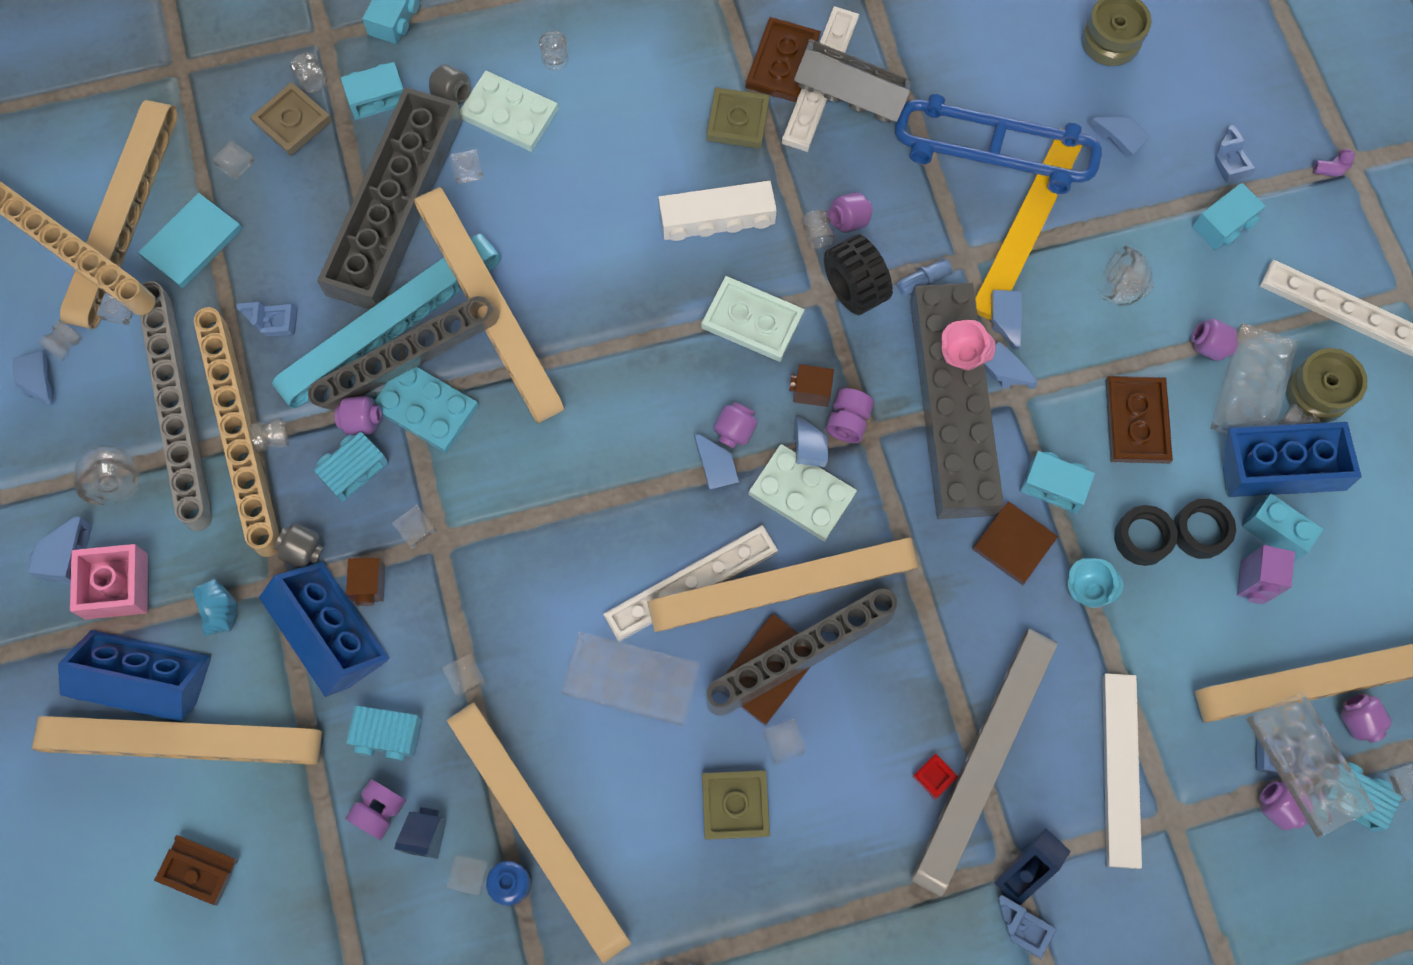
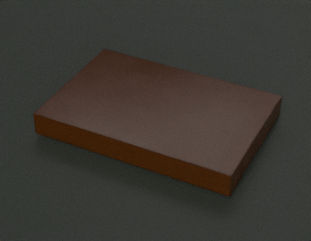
[745,17,821,103]
[1105,376,1173,464]
[721,614,811,726]

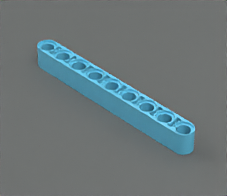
[272,234,501,408]

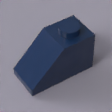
[394,807,446,859]
[994,828,1071,905]

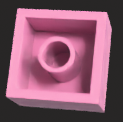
[70,544,148,620]

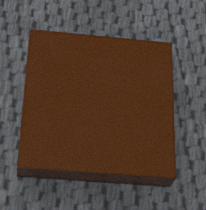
[972,501,1058,585]

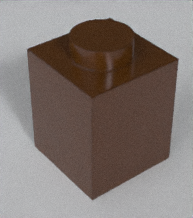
[789,364,834,407]
[346,558,385,606]

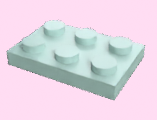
[460,70,559,152]
[701,276,805,362]
[749,444,857,542]

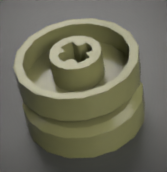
[1082,0,1152,66]
[1286,348,1367,423]

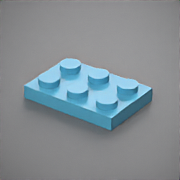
[374,367,479,453]

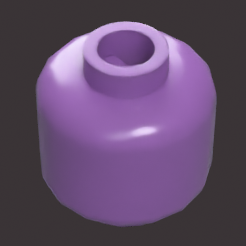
[829,192,873,232]
[1191,318,1239,361]
[335,396,383,435]
[714,402,758,448]
[1341,693,1392,743]
[1260,782,1311,830]

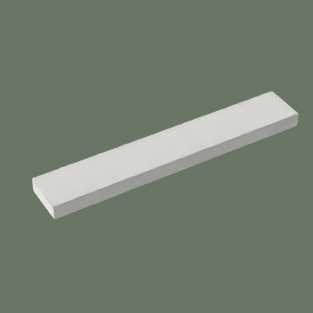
[782,6,859,152]
[1260,259,1413,357]
[603,525,778,642]
[1102,673,1142,869]

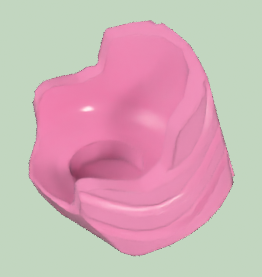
[942,320,996,371]

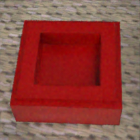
[912,753,958,800]

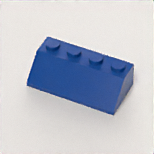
[1223,422,1362,497]
[259,562,389,697]
[58,630,210,722]

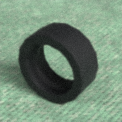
[1174,499,1237,559]
[1114,505,1178,566]

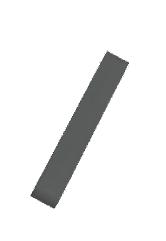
[308,296,499,410]
[706,588,897,716]

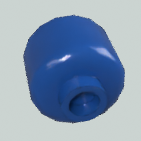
[486,861,531,906]

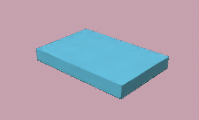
[138,193,242,289]

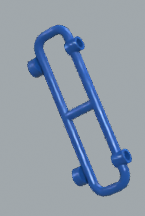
[895,94,1102,194]

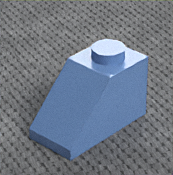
[28,517,92,584]

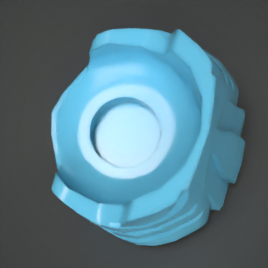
[1068,558,1124,608]

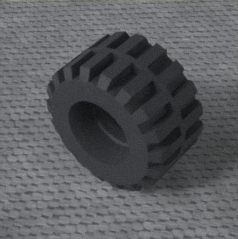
[824,234,893,316]

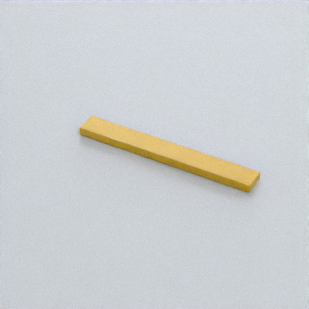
[975,128,1083,321]

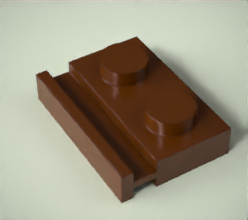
[154,835,239,906]

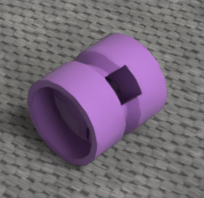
[825,388,874,443]
[345,778,407,840]

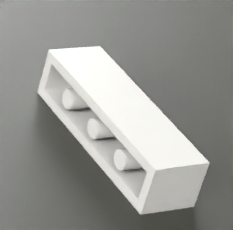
[658,181,777,241]

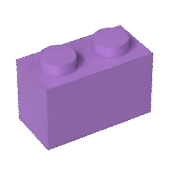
[1237,545,1295,604]

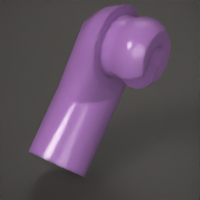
[1313,149,1355,177]

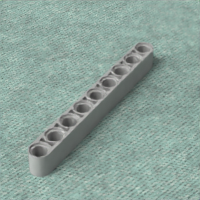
[140,281,212,531]
[911,628,1057,897]

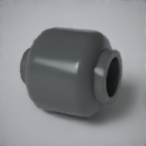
[429,65,471,105]
[274,524,324,568]

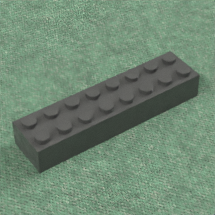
[317,87,462,310]
[910,283,1004,520]

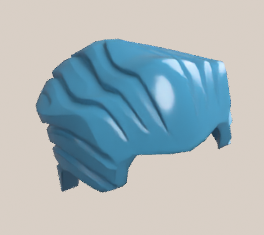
[192,579,238,636]

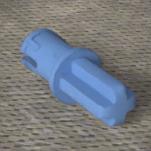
[897,258,953,296]

